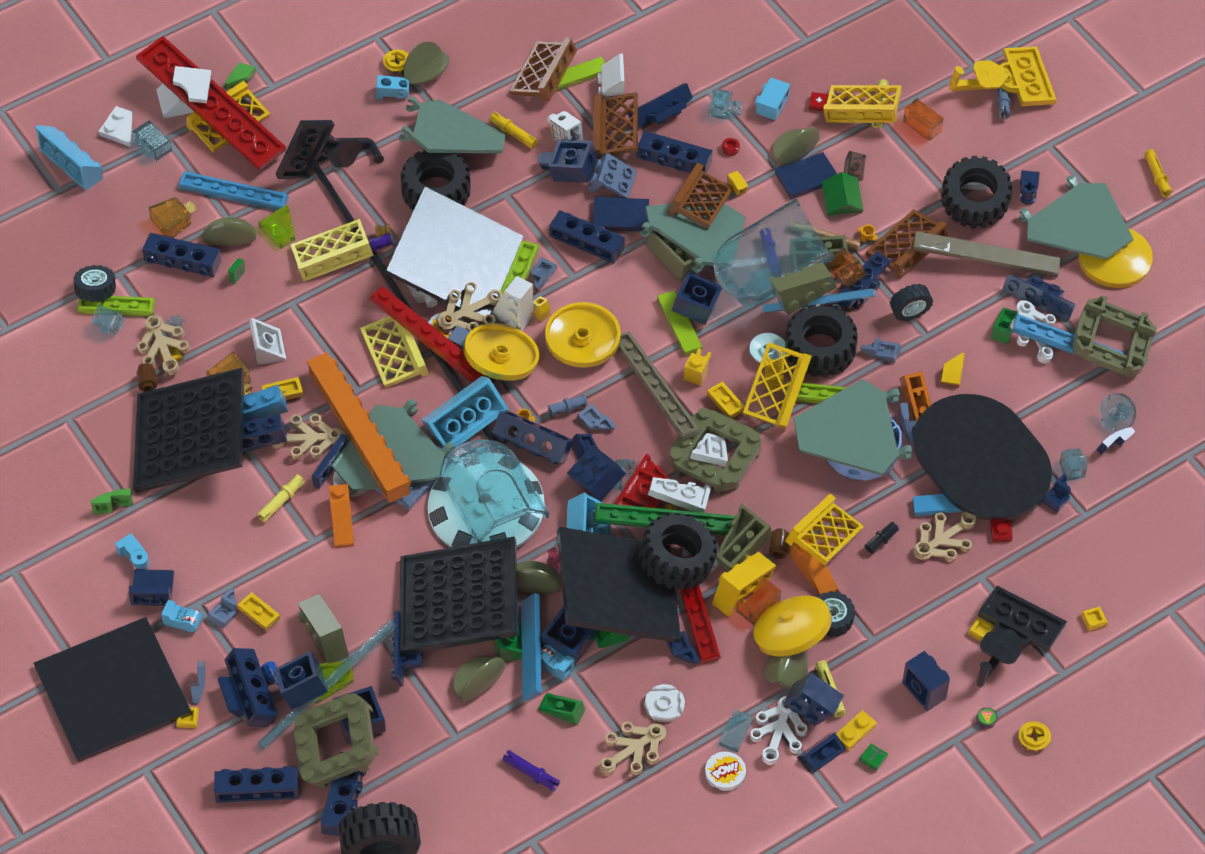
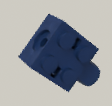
[538,139,597,183]

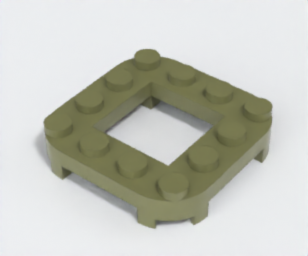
[1072,296,1157,378]
[670,408,761,494]
[294,693,379,788]

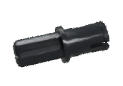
[864,522,899,554]

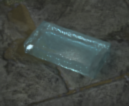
[719,710,754,753]

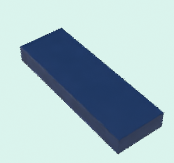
[312,434,349,489]

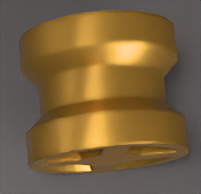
[375,224,391,238]

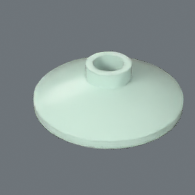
[750,333,786,363]

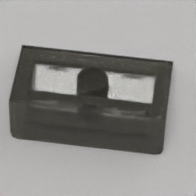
[844,151,866,181]

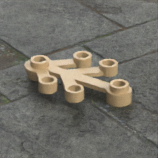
[438,281,503,332]
[137,315,190,375]
[271,414,344,460]
[913,512,977,562]
[599,721,666,776]

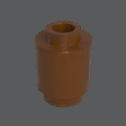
[136,363,157,392]
[769,528,789,559]

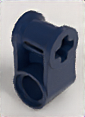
[1020,170,1040,205]

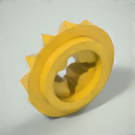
[383,49,409,73]
[1018,721,1051,752]

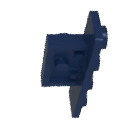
[627,83,693,128]
[837,252,890,309]
[1002,274,1075,321]
[391,610,423,687]

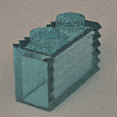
[132,120,172,162]

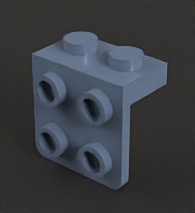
[587,153,636,198]

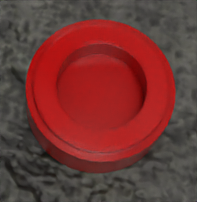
[722,138,740,156]

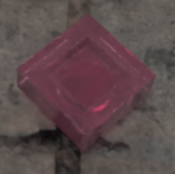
[547,547,561,575]

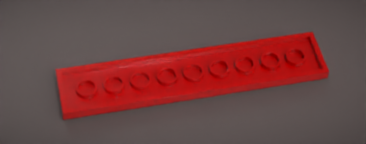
[136,36,286,171]

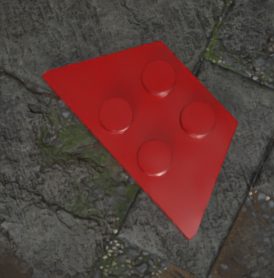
[615,453,671,508]

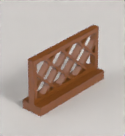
[509,38,577,101]
[593,92,638,159]
[667,162,733,229]
[866,209,948,279]

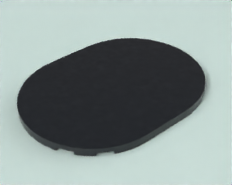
[914,394,1052,521]

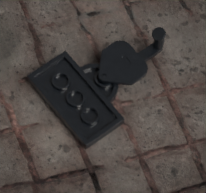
[275,120,384,179]
[976,585,1067,688]

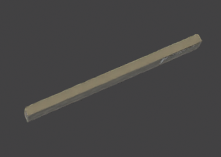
[913,231,1060,276]
[618,331,700,440]

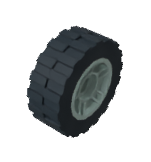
[74,265,116,302]
[889,284,933,321]
[817,591,855,637]

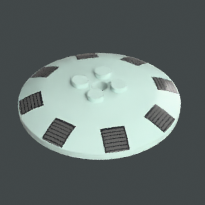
[428,454,545,548]

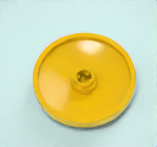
[1078,228,1153,288]
[545,302,621,368]
[464,323,539,381]
[753,596,832,657]

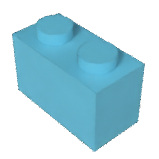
[754,77,790,121]

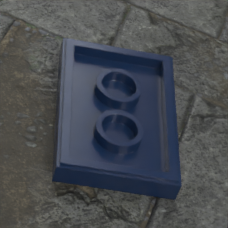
[775,152,837,199]
[593,197,649,231]

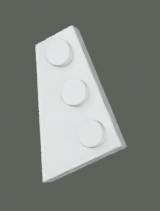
[648,477,711,513]

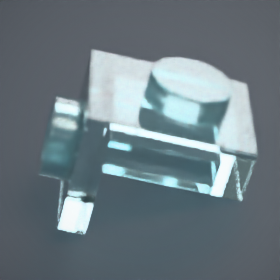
[614,459,635,490]

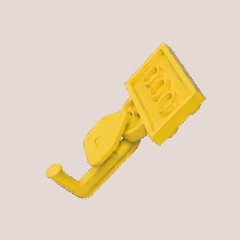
[949,46,1057,106]

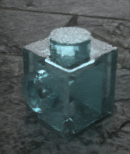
[91,305,124,334]
[1059,448,1087,481]

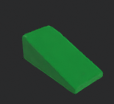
[991,308,1017,344]
[538,693,585,725]

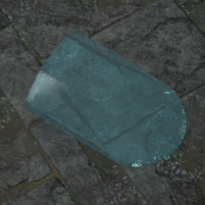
[714,198,835,301]
[442,439,549,543]

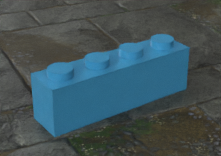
[243,385,288,422]

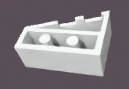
[491,276,533,331]

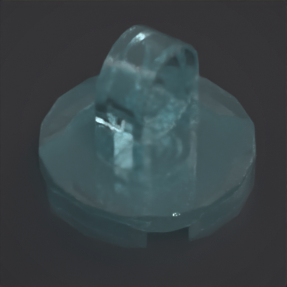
[1099,393,1136,432]

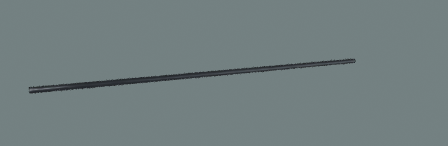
[313,165,509,458]

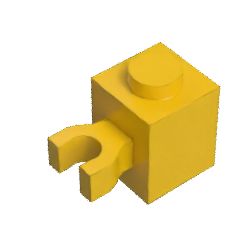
[684,348,712,386]
[764,358,784,390]

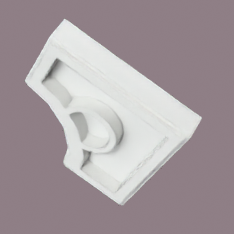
[173,66,211,104]

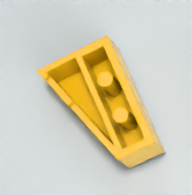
[712,552,776,618]

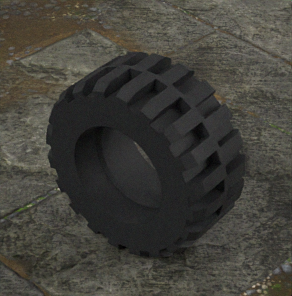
[401,150,471,210]
[941,156,1013,228]
[785,304,858,377]
[638,513,717,590]
[338,802,421,854]

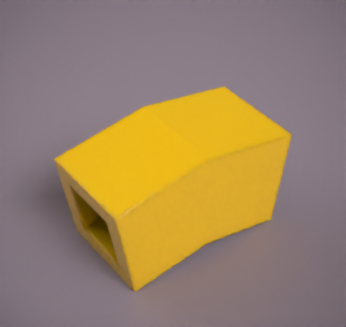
[727,171,748,196]
[533,296,551,322]

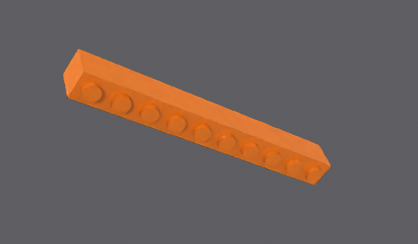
[307,352,411,503]

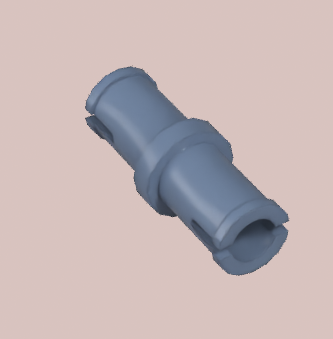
[996,87,1011,119]
[548,395,587,417]

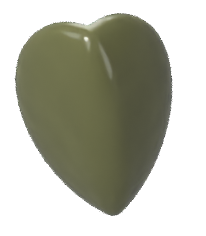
[404,42,449,85]
[773,127,820,165]
[202,217,256,246]
[517,561,561,594]
[764,650,808,688]
[454,657,506,702]

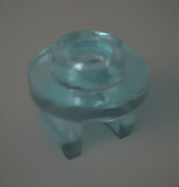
[166,316,185,334]

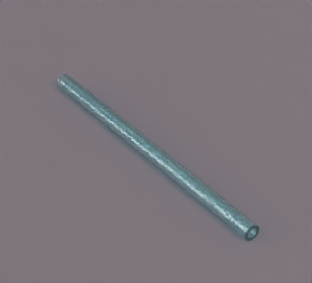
[258,620,396,750]

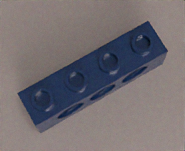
[637,131,713,173]
[549,210,625,264]
[142,233,221,277]
[492,410,574,464]
[243,414,288,452]
[224,648,277,727]
[321,752,367,836]
[214,766,299,803]

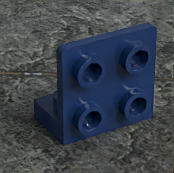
[129,569,174,606]

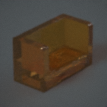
[903,98,944,141]
[826,248,866,287]
[736,578,781,625]

